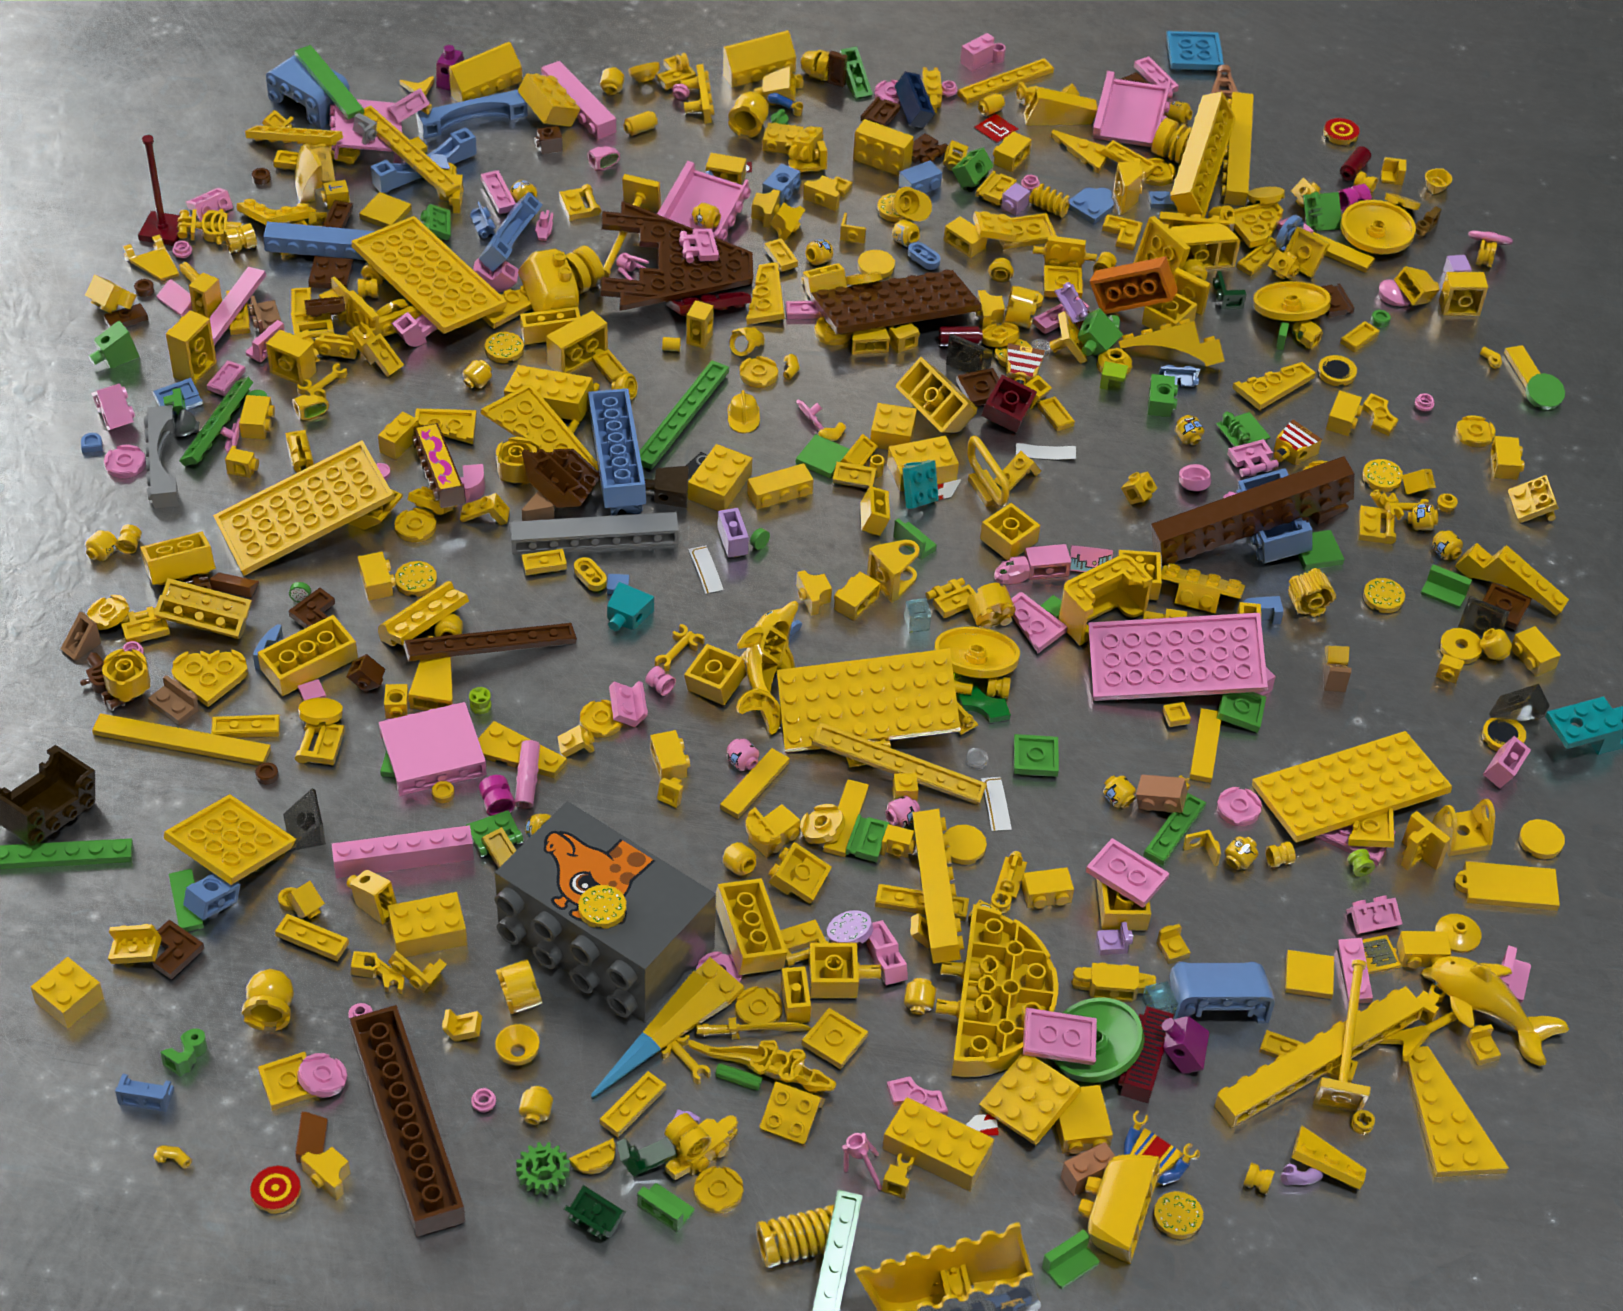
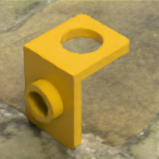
[840,213,866,244]
[1183,830,1221,866]

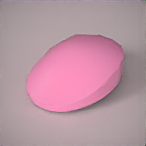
[1379,280,1411,306]
[1179,464,1211,492]

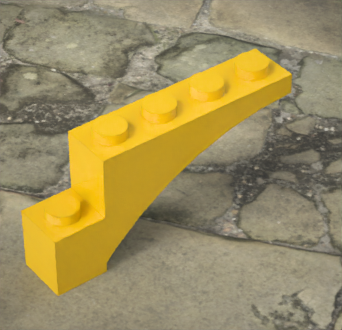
[1118,318,1225,366]
[1455,543,1569,616]

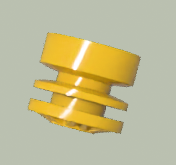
[1151,118,1192,164]

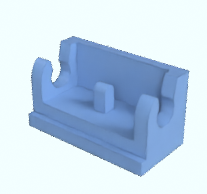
[115,1074,174,1112]

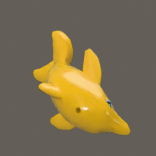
[736,601,798,735]
[1421,956,1569,1066]

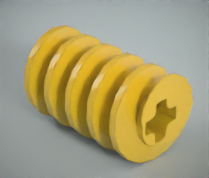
[1029,183,1070,218]

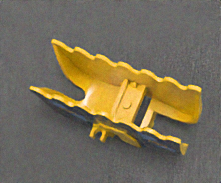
[854,1223,1041,1311]

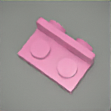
[186,188,233,221]
[246,320,285,363]
[609,681,648,727]
[1346,895,1403,934]

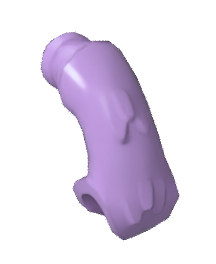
[1280,1164,1323,1185]

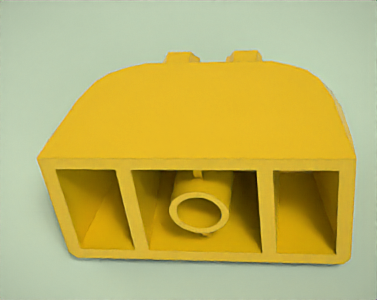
[1170,223,1241,270]
[518,249,579,312]
[896,357,977,433]
[1078,1154,1160,1264]

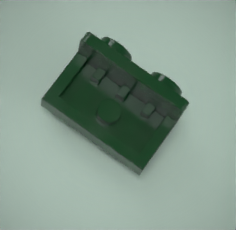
[564,1185,626,1238]

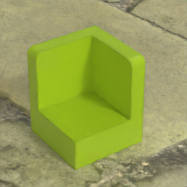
[1100,361,1128,390]

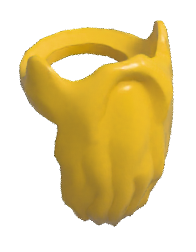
[729,327,765,356]

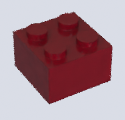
[981,375,1037,433]

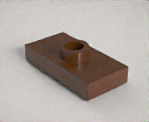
[827,50,848,87]
[103,303,148,327]

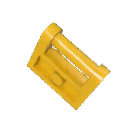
[559,184,602,221]
[291,311,334,339]
[1358,505,1396,544]
[295,722,345,765]
[780,919,829,968]

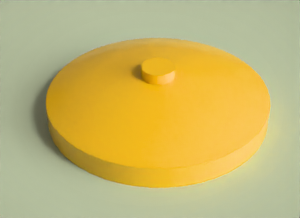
[1340,200,1416,254]
[1253,281,1331,321]
[934,627,1020,678]

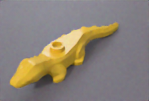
[688,1040,836,1093]

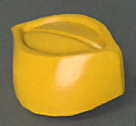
[1425,168,1452,195]

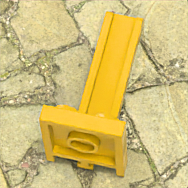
[346,290,422,337]

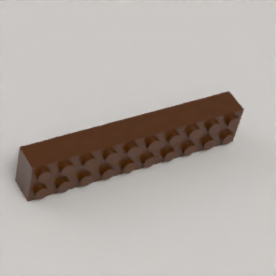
[1151,456,1355,566]
[349,1005,466,1237]

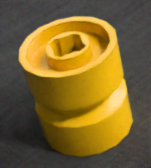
[224,223,257,254]
[664,1113,711,1161]

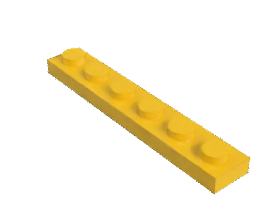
[245,125,343,146]

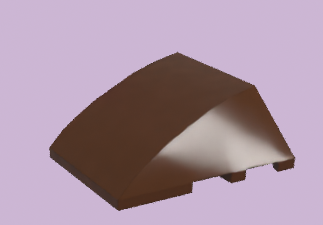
[522,449,600,508]

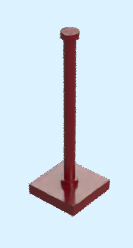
[138,135,180,246]

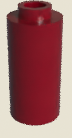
[1340,146,1372,181]
[939,326,983,346]

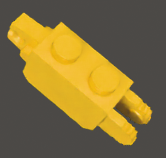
[922,67,942,113]
[788,126,824,162]
[1071,962,1156,1003]
[665,1115,738,1180]

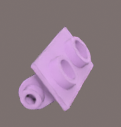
[1054,282,1088,323]

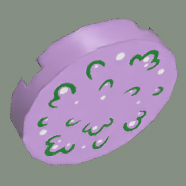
[827,910,873,944]

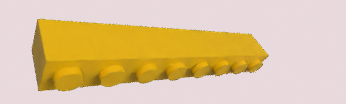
[1221,92,1254,206]
[912,809,964,964]

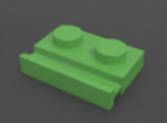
[846,814,890,862]

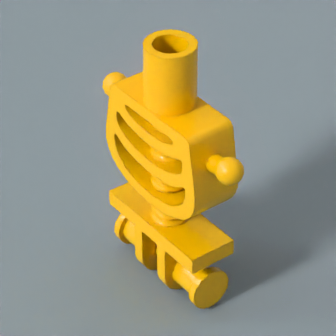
[177,209,242,245]

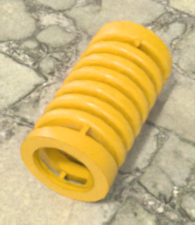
[756,1204,834,1267]

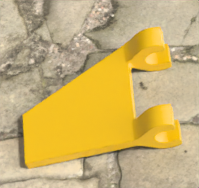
[123,235,180,282]

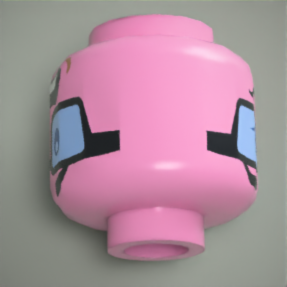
[726,738,759,771]
[885,796,920,828]

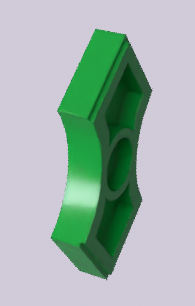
[956,686,1011,723]

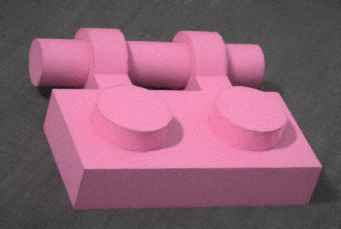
[679,229,719,263]
[1227,439,1279,477]

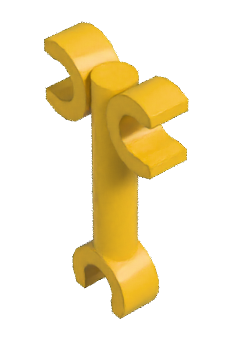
[297,363,348,398]
[1379,493,1429,520]
[655,624,705,672]
[662,1035,711,1085]

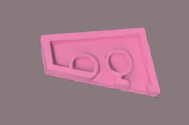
[1011,592,1067,653]

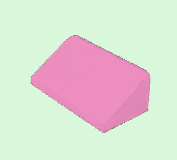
[156,279,193,317]

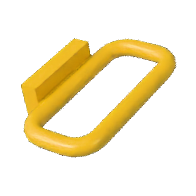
[967,435,1010,507]

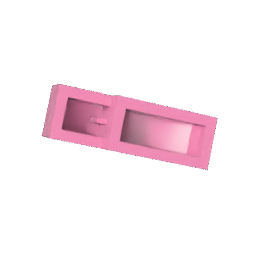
[865,920,908,985]

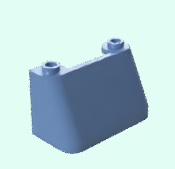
[1169,962,1275,1023]

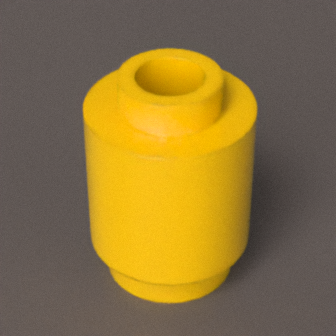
[978,93,1005,116]
[1208,205,1235,220]

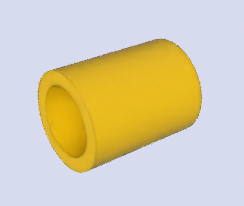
[662,337,681,352]
[870,455,884,478]

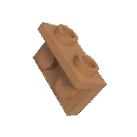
[248,296,281,335]
[148,675,199,726]

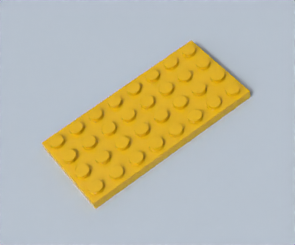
[351,216,507,334]
[213,440,395,576]
[777,648,961,753]
[1252,731,1452,842]

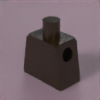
[644,466,689,508]

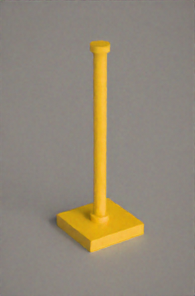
[603,174,661,277]
[1313,959,1371,1112]

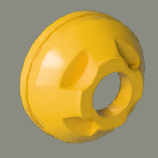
[628,62,660,83]
[1097,348,1132,375]
[495,1024,540,1066]

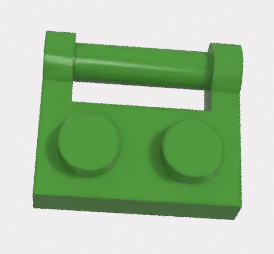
[466,810,524,857]

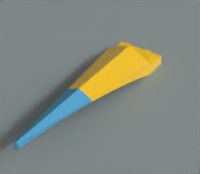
[591,957,745,1098]

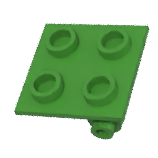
[1303,192,1341,231]
[1216,412,1271,447]

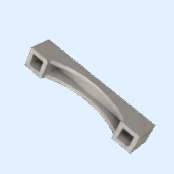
[144,405,179,509]

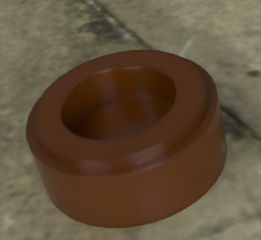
[252,168,271,185]
[134,279,154,297]
[255,762,279,785]

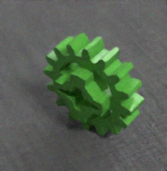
[516,1142,570,1195]

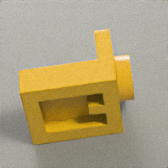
[1016,82,1037,106]
[1436,654,1465,684]
[1156,924,1191,964]
[1465,1024,1501,1065]

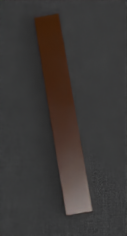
[404,623,577,661]

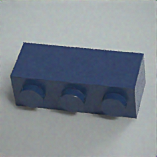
[894,71,935,128]

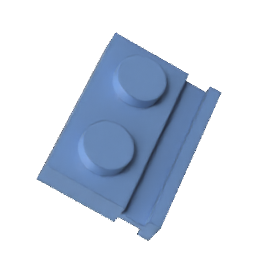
[153,378,203,415]

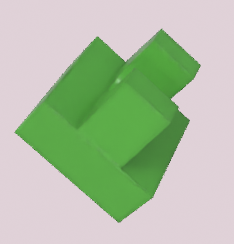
[163,388,186,415]

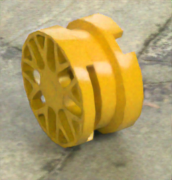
[1476,239,1497,267]

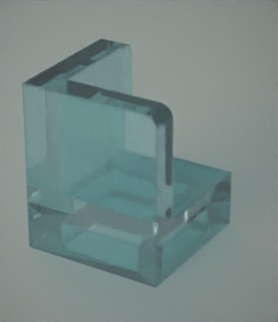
[904,598,932,633]
[1143,981,1178,1016]

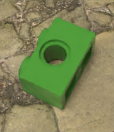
[952,147,994,188]
[1147,374,1178,418]

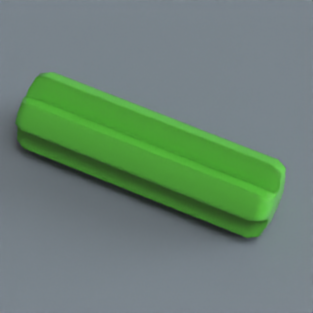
[715,1063,762,1090]

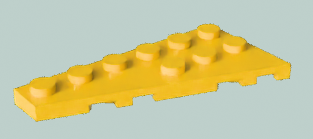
[480,383,599,471]

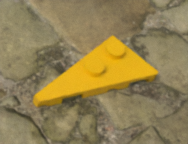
[1051,130,1108,174]

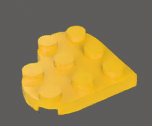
[171,649,248,707]

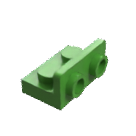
[420,204,451,241]

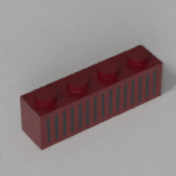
[1118,1006,1174,1104]

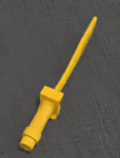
[696,1017,811,1040]

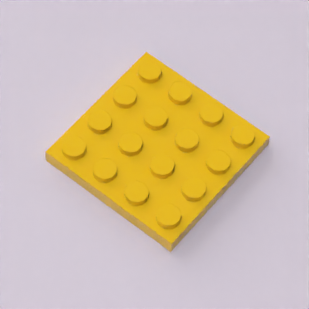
[163,794,297,885]

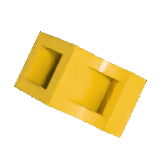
[803,175,840,211]
[751,189,780,228]
[769,203,805,242]
[975,290,1005,330]
[796,570,832,616]
[301,1146,351,1201]

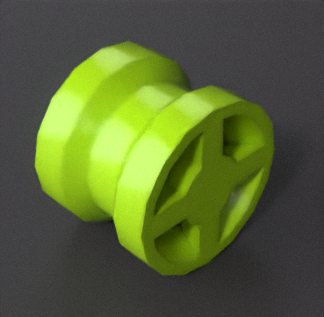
[469,687,492,715]
[1347,849,1375,877]

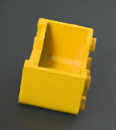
[1058,555,1153,646]

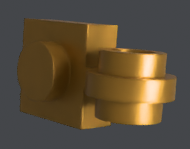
[1415,206,1442,236]

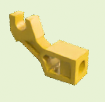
[351,951,404,994]

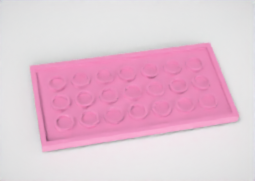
[1088,613,1268,701]

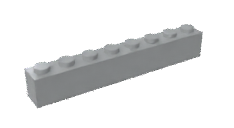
[510,512,679,554]

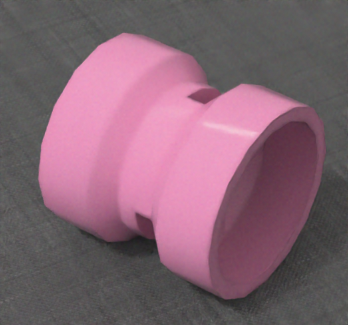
[645,666,676,696]

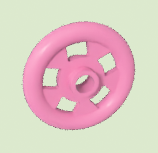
[1468,231,1513,245]

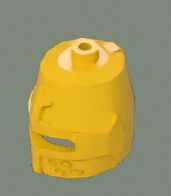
[800,50,830,81]

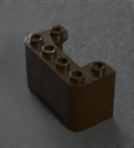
[0,745,95,846]

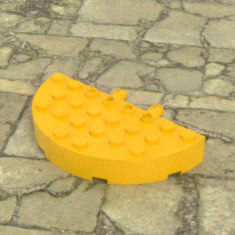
[935,904,1058,1077]

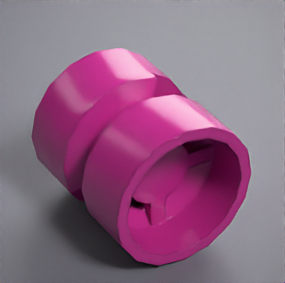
[1338,184,1371,213]
[479,775,515,816]

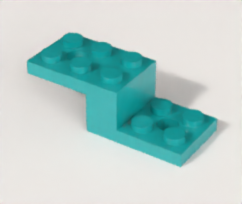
[1545,696,1623,755]

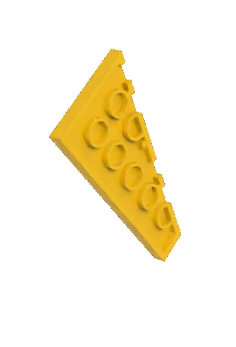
[1405,1046,1509,1177]

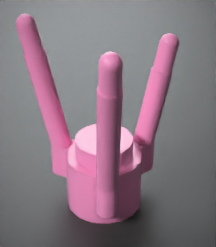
[616,252,649,280]
[842,1133,882,1190]

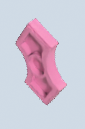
[887,1076,948,1116]

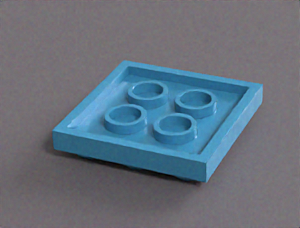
[1166,31,1224,71]

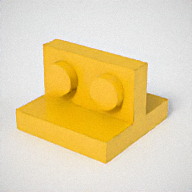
[1401,811,1451,871]

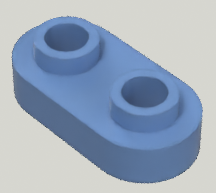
[908,242,941,270]

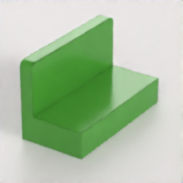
[893,518,937,560]
[1421,564,1472,609]
[637,1183,694,1232]
[1042,1229,1099,1289]

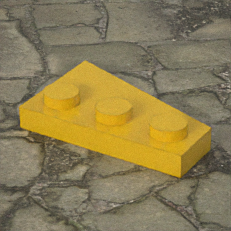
[1292,1125,1367,1190]

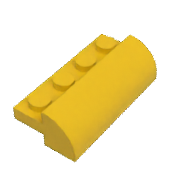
[154,578,252,639]
[378,581,469,646]

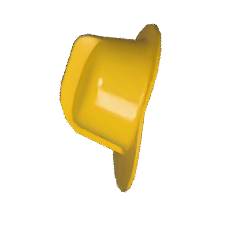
[890,186,932,222]
[727,390,760,433]

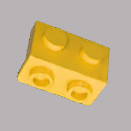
[315,332,358,359]
[108,924,162,964]

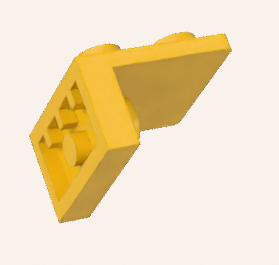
[760,1081,825,1144]

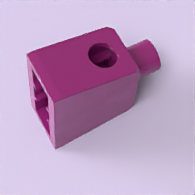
[436,45,464,91]
[1162,1016,1209,1074]

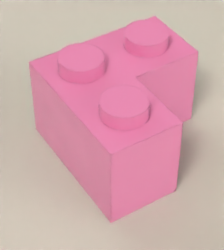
[91,383,135,430]

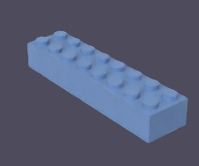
[588,388,646,508]

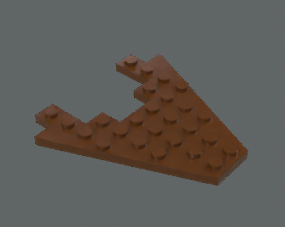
[600,201,753,311]

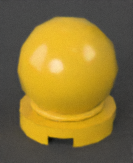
[728,92,769,138]
[242,968,294,1031]

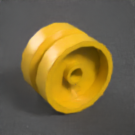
[565,245,605,295]

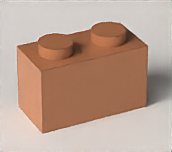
[1136,775,1188,813]
[1061,1142,1115,1196]

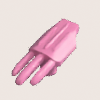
[535,210,553,241]
[796,399,824,430]
[220,417,240,453]

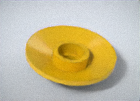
[1435,914,1482,953]

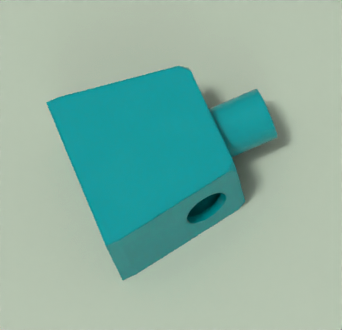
[607,582,654,631]

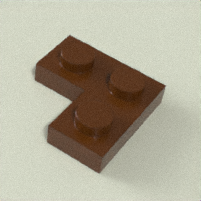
[288,587,335,628]
[153,920,205,979]

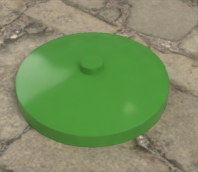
[1052,997,1144,1083]

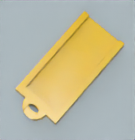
[1454,861,1560,911]

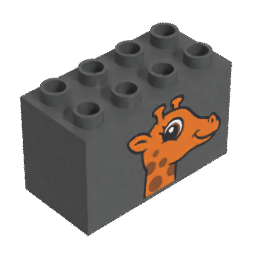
[494,801,716,1023]

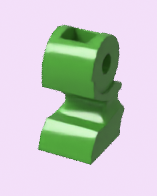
[161,1028,207,1077]

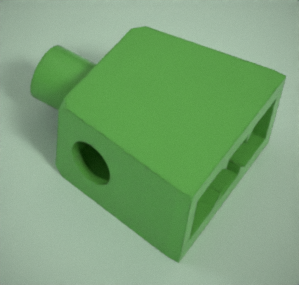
[1078,308,1123,356]
[88,320,140,368]

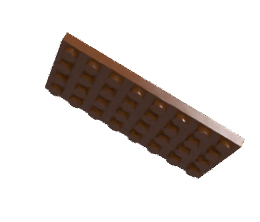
[810,269,981,335]

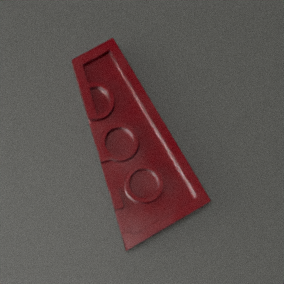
[666,292,752,316]

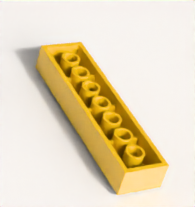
[1170,92,1236,218]

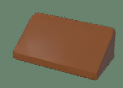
[210,572,259,598]
[295,1111,328,1163]

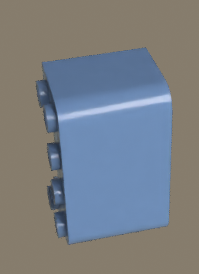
[266,55,350,128]
[1236,468,1312,564]

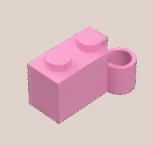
[960,33,1006,71]

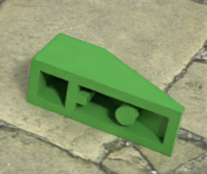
[839,46,873,99]

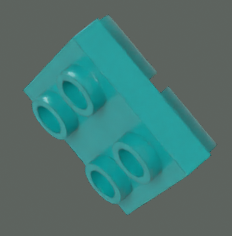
[903,460,939,509]

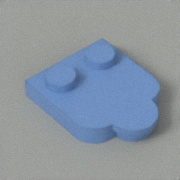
[1069,188,1114,225]

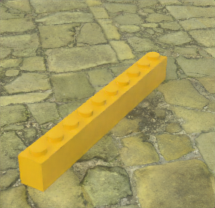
[1214,986,1424,1128]

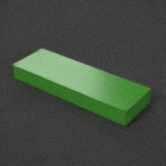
[169,869,204,932]

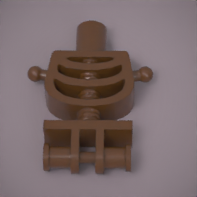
[80,652,143,711]

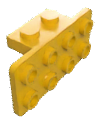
[1161,564,1245,613]

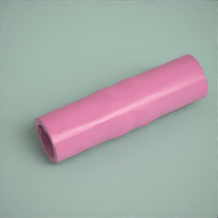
[515,740,540,809]

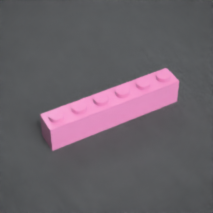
[541,61,616,140]
[332,825,474,878]

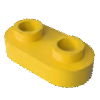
[574,557,607,591]

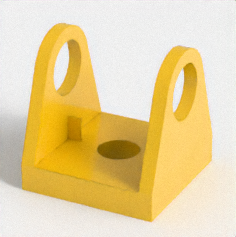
[867,540,920,603]
[1432,799,1495,857]

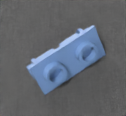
[470,201,496,238]
[1158,365,1200,387]

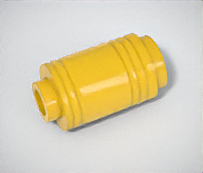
[623,111,658,136]

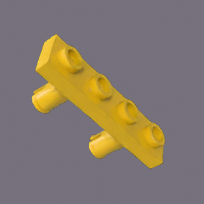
[680,64,715,124]

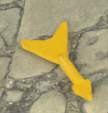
[400,76,434,114]
[1378,1011,1457,1061]

